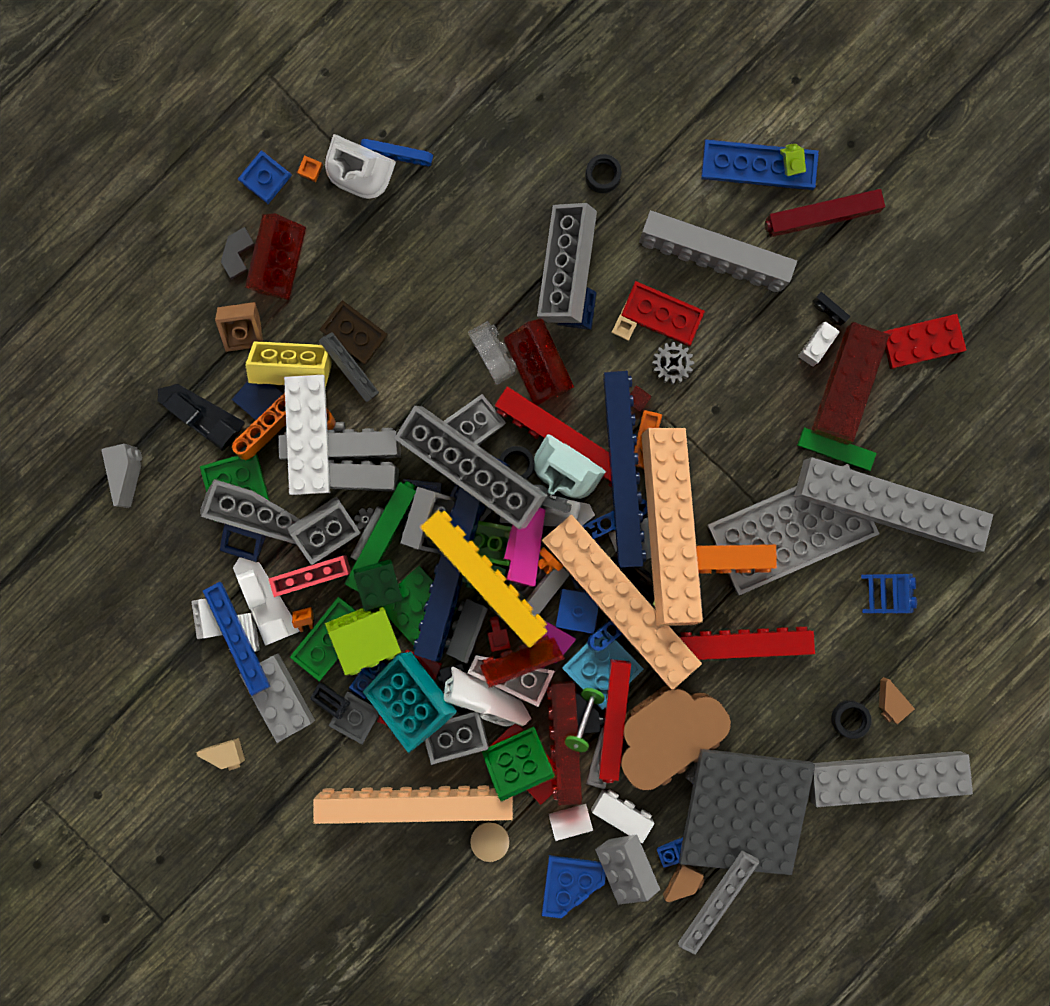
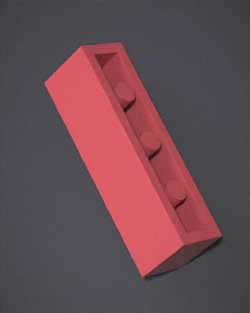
[268,555,351,597]

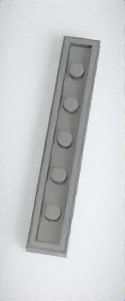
[678,851,760,955]

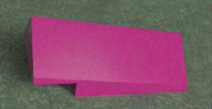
[504,507,546,587]

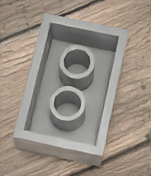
[401,487,456,553]
[287,496,361,565]
[425,710,489,765]
[595,834,660,904]

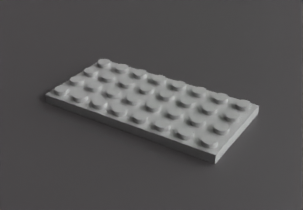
[707,464,879,595]

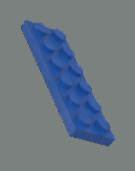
[701,140,819,190]

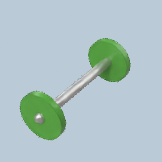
[565,688,605,752]

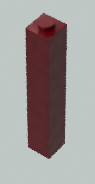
[765,189,886,238]

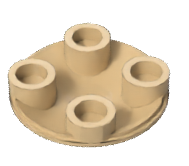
[471,822,509,862]

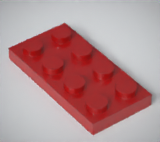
[881,314,966,369]

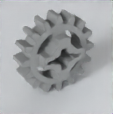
[652,342,694,384]

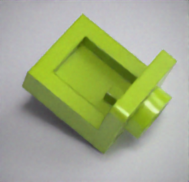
[780,144,806,176]

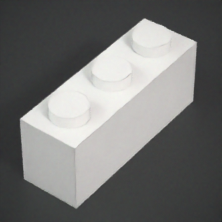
[591,789,655,844]

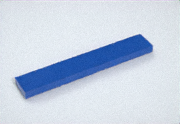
[203,582,271,696]

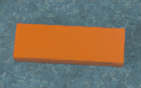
[634,410,662,469]

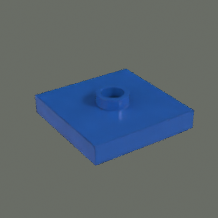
[238,150,292,204]
[556,589,598,634]

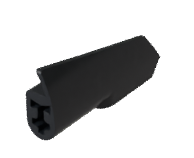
[158,384,245,451]

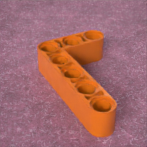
[232,393,336,460]

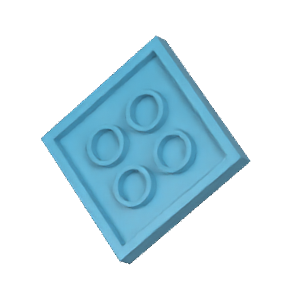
[562,632,643,710]

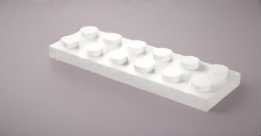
[284,375,330,495]

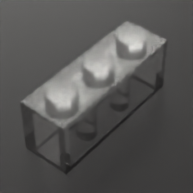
[468,321,517,385]

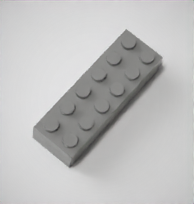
[537,203,597,323]
[279,428,401,462]

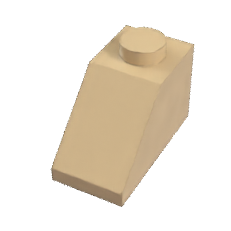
[196,738,245,770]

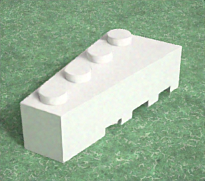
[467,655,555,707]

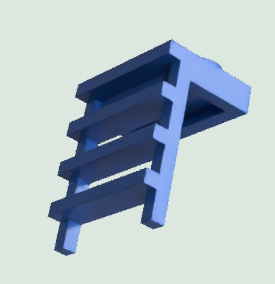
[861,574,917,613]

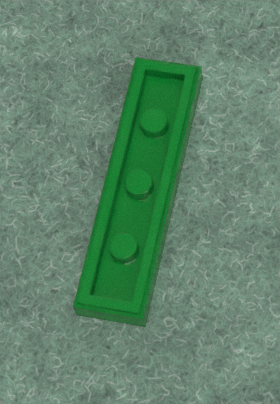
[797,427,877,471]

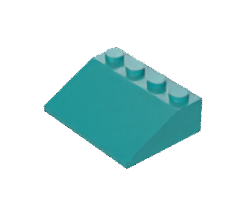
[363,651,457,753]

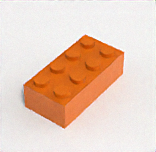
[696,545,777,574]

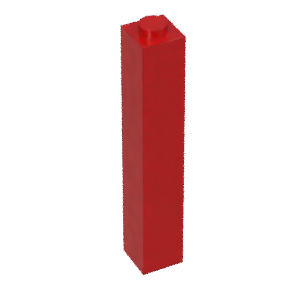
[598,659,631,783]

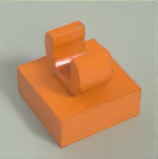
[538,547,564,574]
[292,607,314,632]

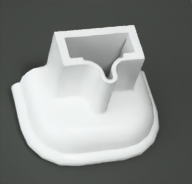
[325,134,396,199]

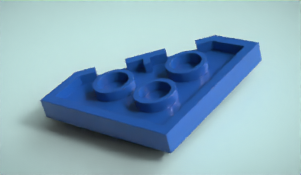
[542,855,606,918]

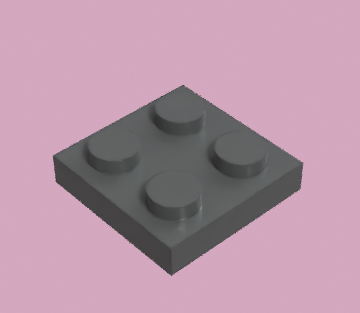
[329,691,379,744]

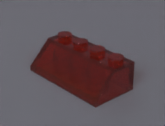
[245,213,306,300]
[504,319,574,406]
[480,635,564,688]

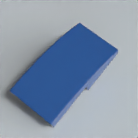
[349,661,387,700]
[657,837,683,868]

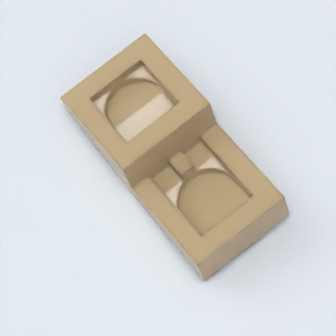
[611,306,637,341]

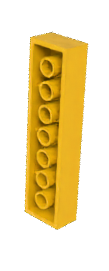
[420,510,547,648]

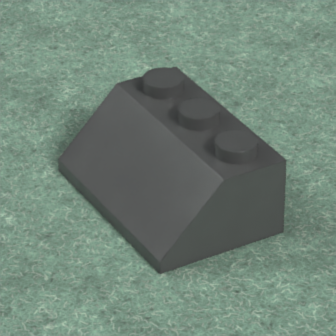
[445,598,489,663]

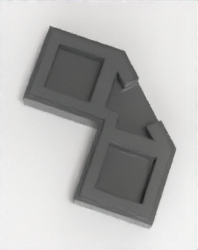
[221,227,255,279]

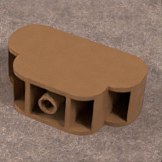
[620,686,731,790]

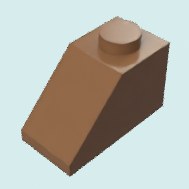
[879,677,915,724]
[663,863,704,902]

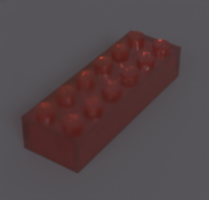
[811,322,889,445]
[547,681,582,805]

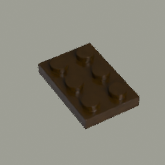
[319,300,388,365]

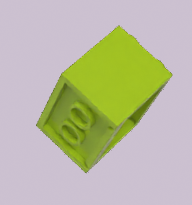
[325,606,401,675]

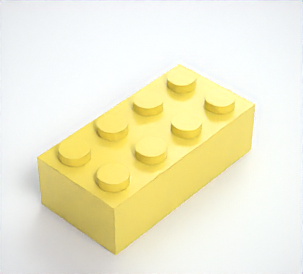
[246,341,332,387]

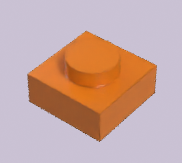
[297,155,323,182]

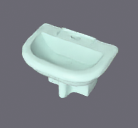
[534,434,606,499]

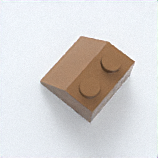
[215,302,263,352]

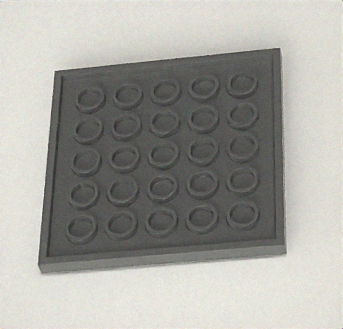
[679,749,815,875]

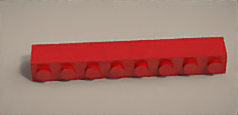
[494,386,612,488]
[678,626,815,660]

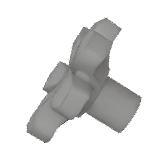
[355,508,374,530]

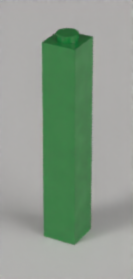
[344,480,416,592]

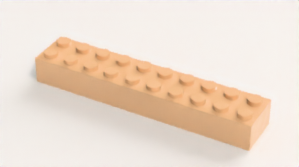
[641,428,703,626]
[541,514,702,690]
[313,785,513,824]

